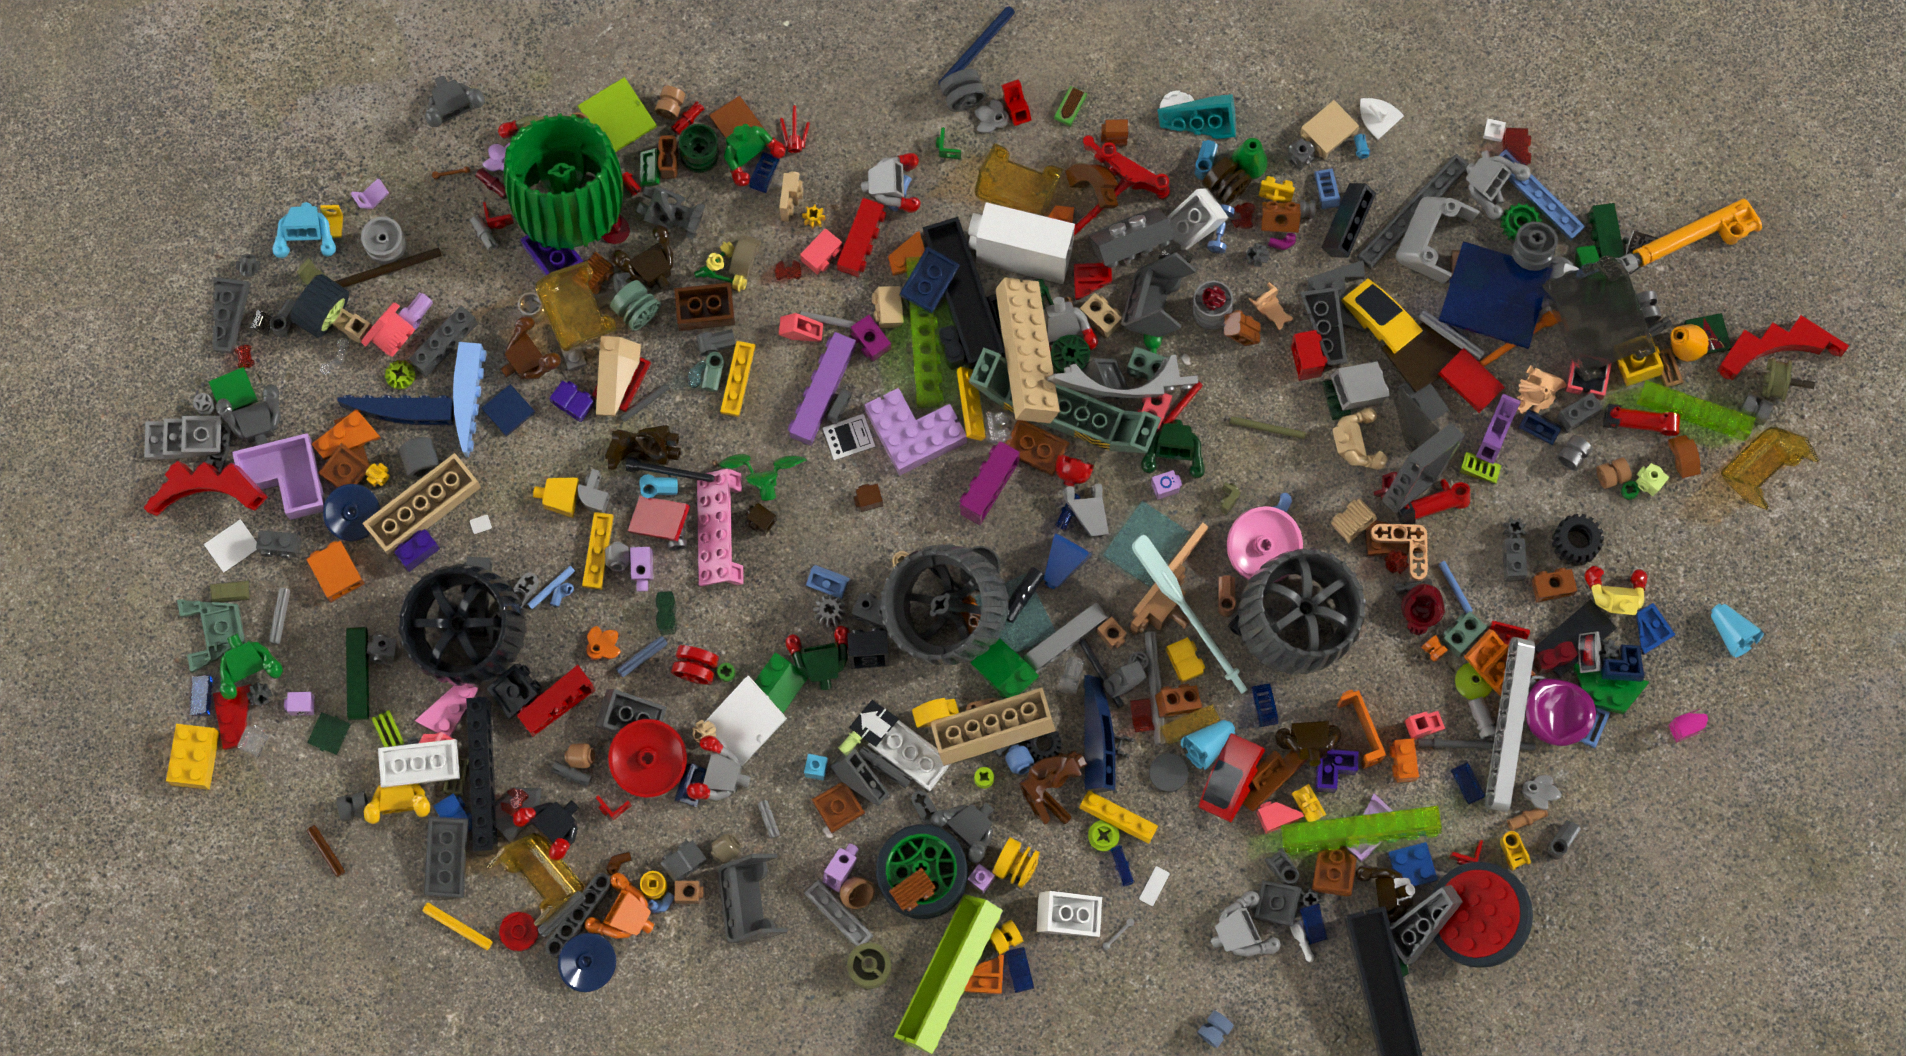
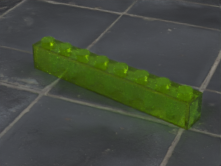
[1281,806,1442,855]

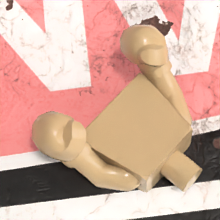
[1333,408,1387,470]

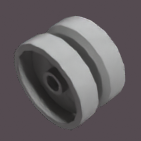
[361,217,406,264]

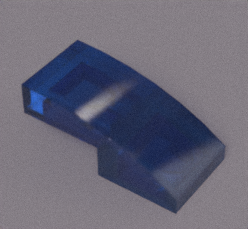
[1005,947,1034,993]

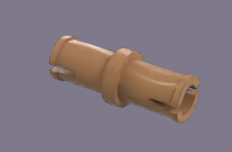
[1507,808,1548,831]

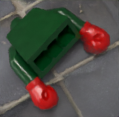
[786,626,850,690]

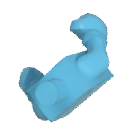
[272,202,336,258]

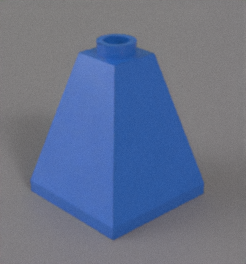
[1044,533,1092,590]

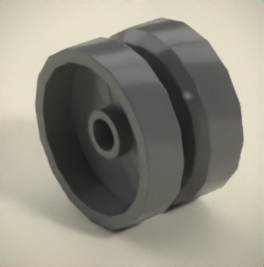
[940,69,987,112]
[1512,222,1558,271]

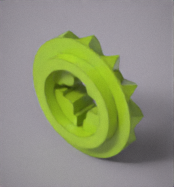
[385,360,415,389]
[1088,820,1119,852]

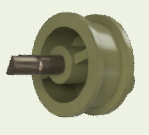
[1761,358,1815,402]
[847,943,891,989]

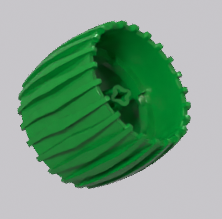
[503,113,623,250]

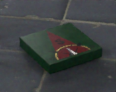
[1684,313,1732,355]

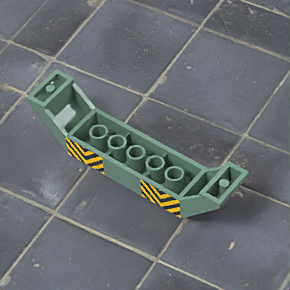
[969,348,1161,453]

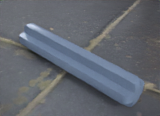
[617,636,667,677]

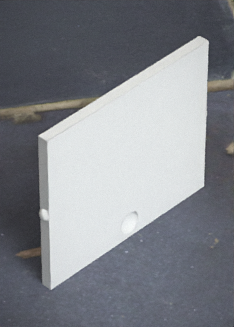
[704,676,787,766]

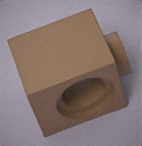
[1096,617,1127,650]
[674,881,704,904]

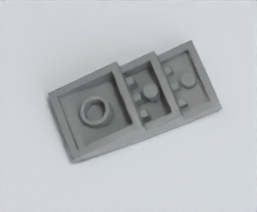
[144,416,221,460]

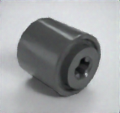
[399,437,440,480]

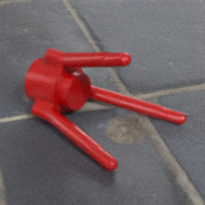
[780,105,810,153]

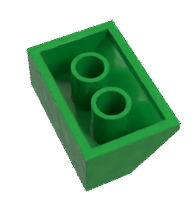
[754,652,808,714]

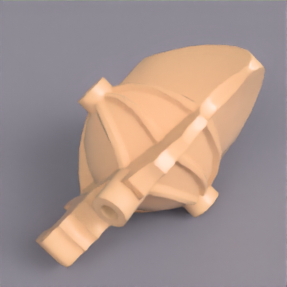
[1517,365,1567,414]

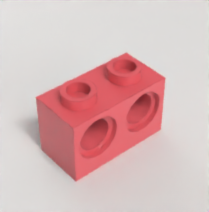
[1137,393,1172,432]

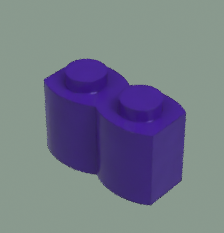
[549,380,594,422]

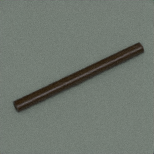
[334,247,442,288]

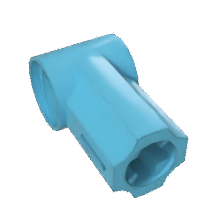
[639,474,678,498]

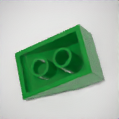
[970,638,1039,699]

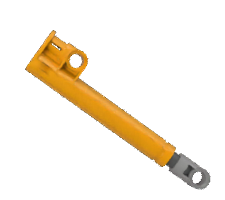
[1604,198,1762,281]

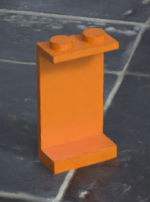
[1337,690,1386,769]

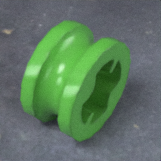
[717,663,735,682]

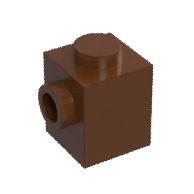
[853,483,883,512]

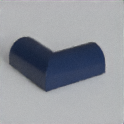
[1601,644,1645,682]

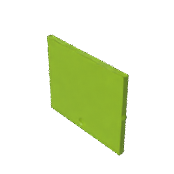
[577,77,657,152]

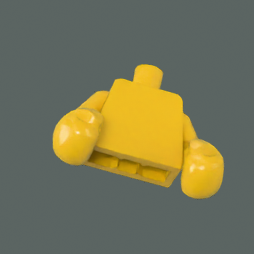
[364,784,431,824]

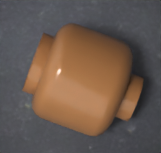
[565,743,595,769]

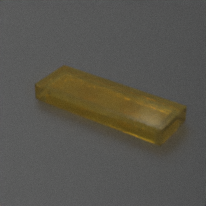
[1160,704,1221,745]

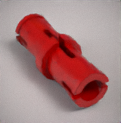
[671,101,705,136]

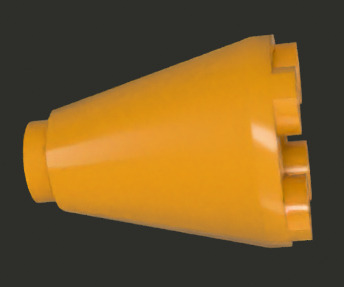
[1670,324,1709,362]

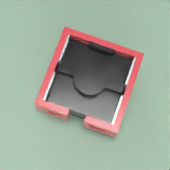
[1565,352,1612,400]

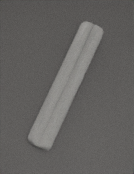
[269,588,290,644]

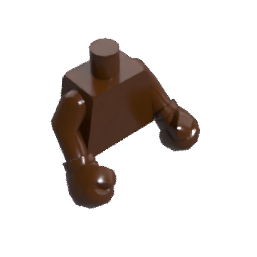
[500,316,561,380]

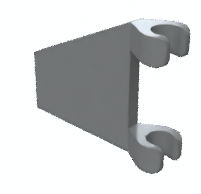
[1062,484,1109,537]

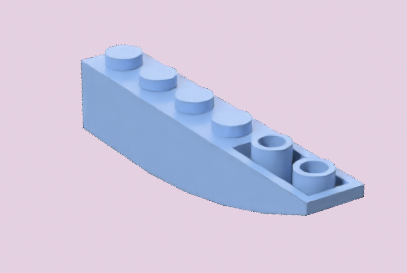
[453,342,486,458]

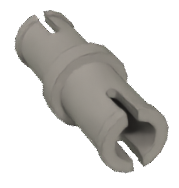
[470,215,498,252]

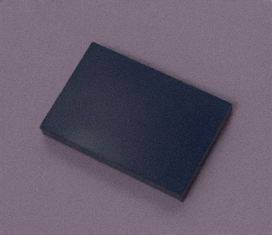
[899,246,960,314]

